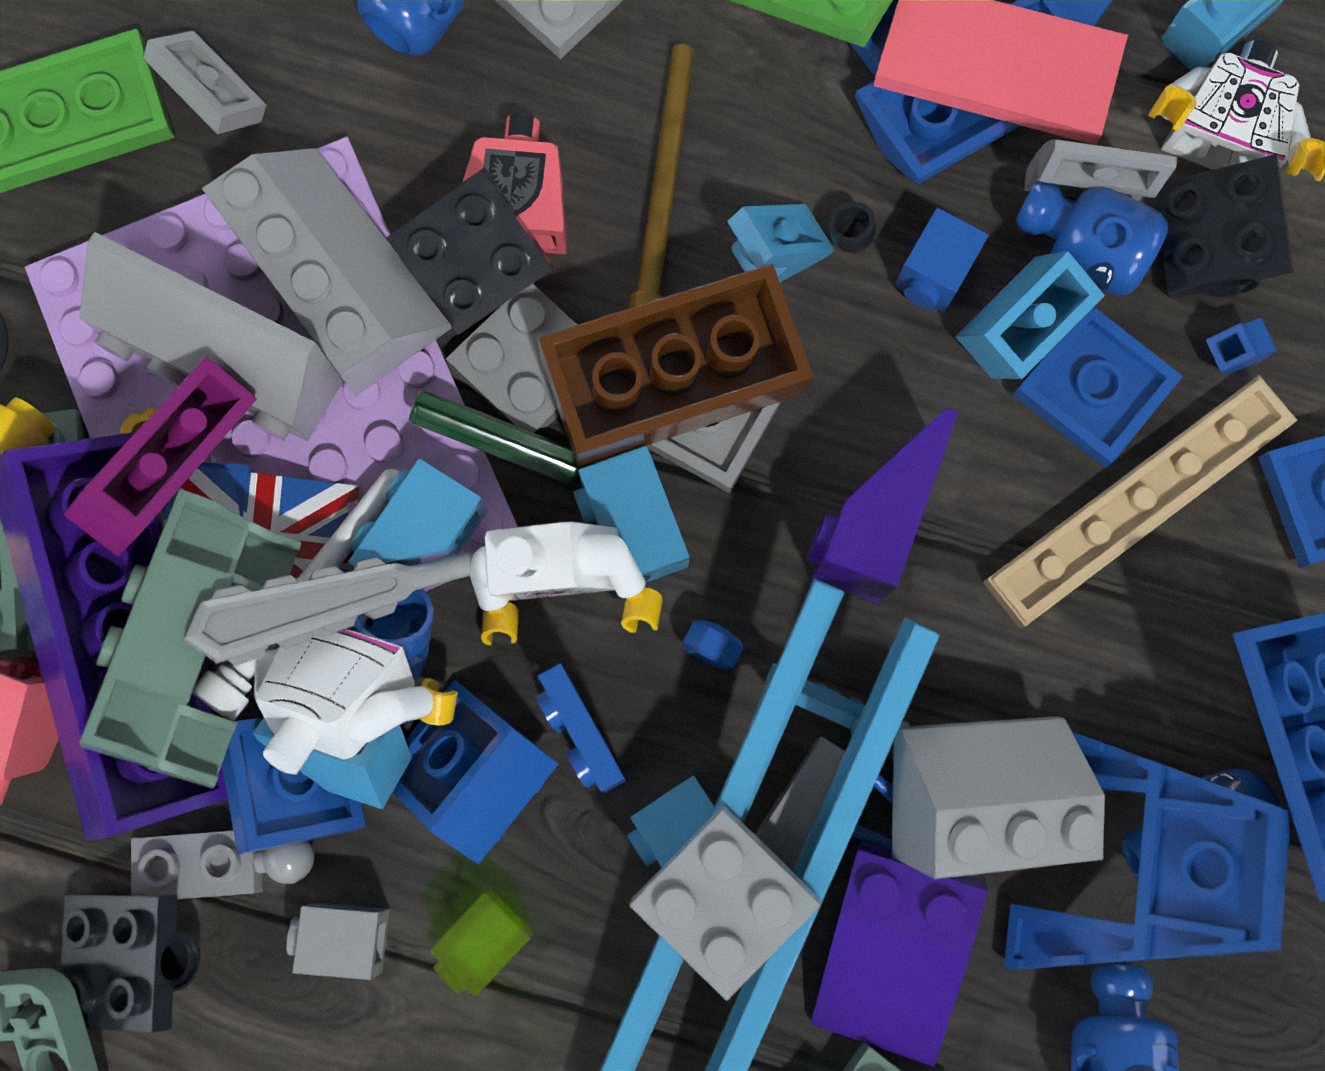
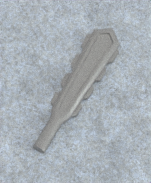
[183,551,473,666]

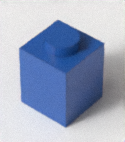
[894,207,989,313]

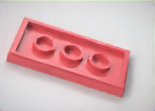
[873,0,1128,145]

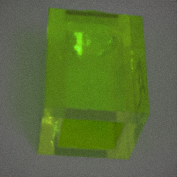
[430,889,535,997]

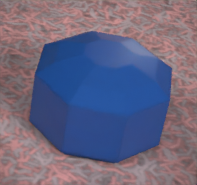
[682,620,744,672]

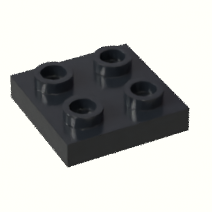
[1156,154,1294,298]
[386,167,554,335]
[60,893,201,1033]

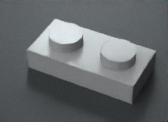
[143,31,266,134]

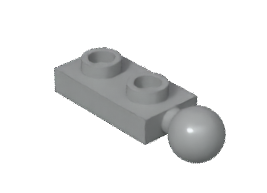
[131,831,314,899]

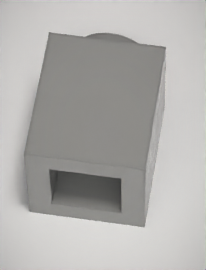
[287,902,390,980]

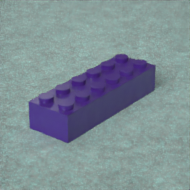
[0,432,228,841]

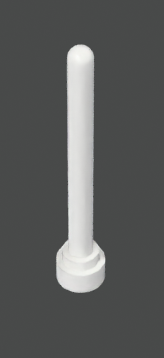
[192,469,400,721]

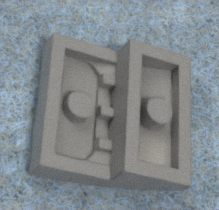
[1024,139,1177,201]

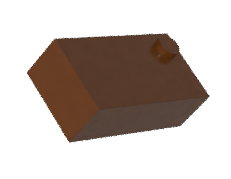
[538,263,814,468]

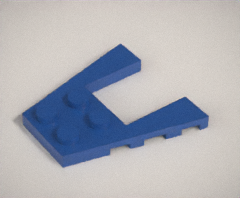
[1004,732,1290,969]

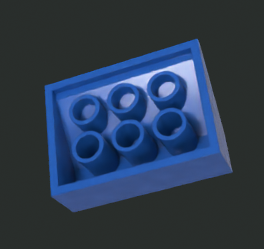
[1233,613,1325,901]

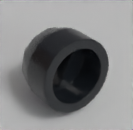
[829,202,876,254]

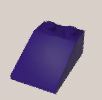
[806,408,958,605]
[810,839,988,1066]

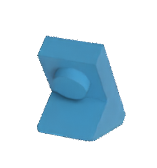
[727,204,835,282]

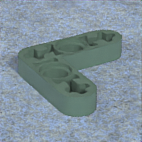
[0,968,98,1071]

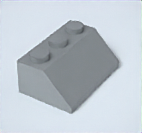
[892,717,1105,879]

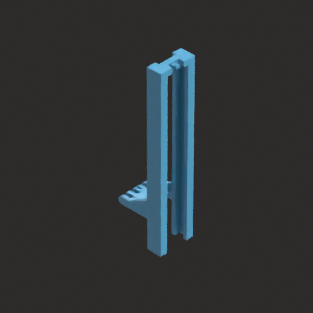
[599,579,940,1071]

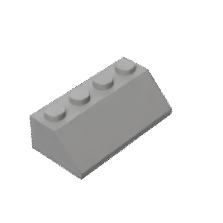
[202,148,452,396]
[80,232,343,442]

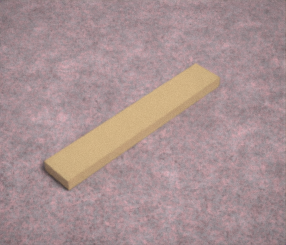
[983,375,1297,629]

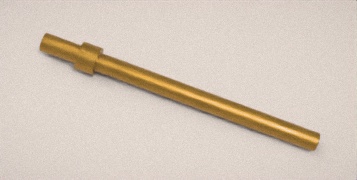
[628,44,694,309]

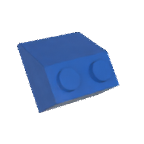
[393,680,558,864]

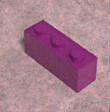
[64,356,257,557]

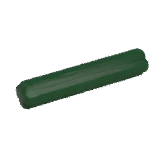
[409,390,580,483]

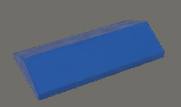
[855,0,1070,185]

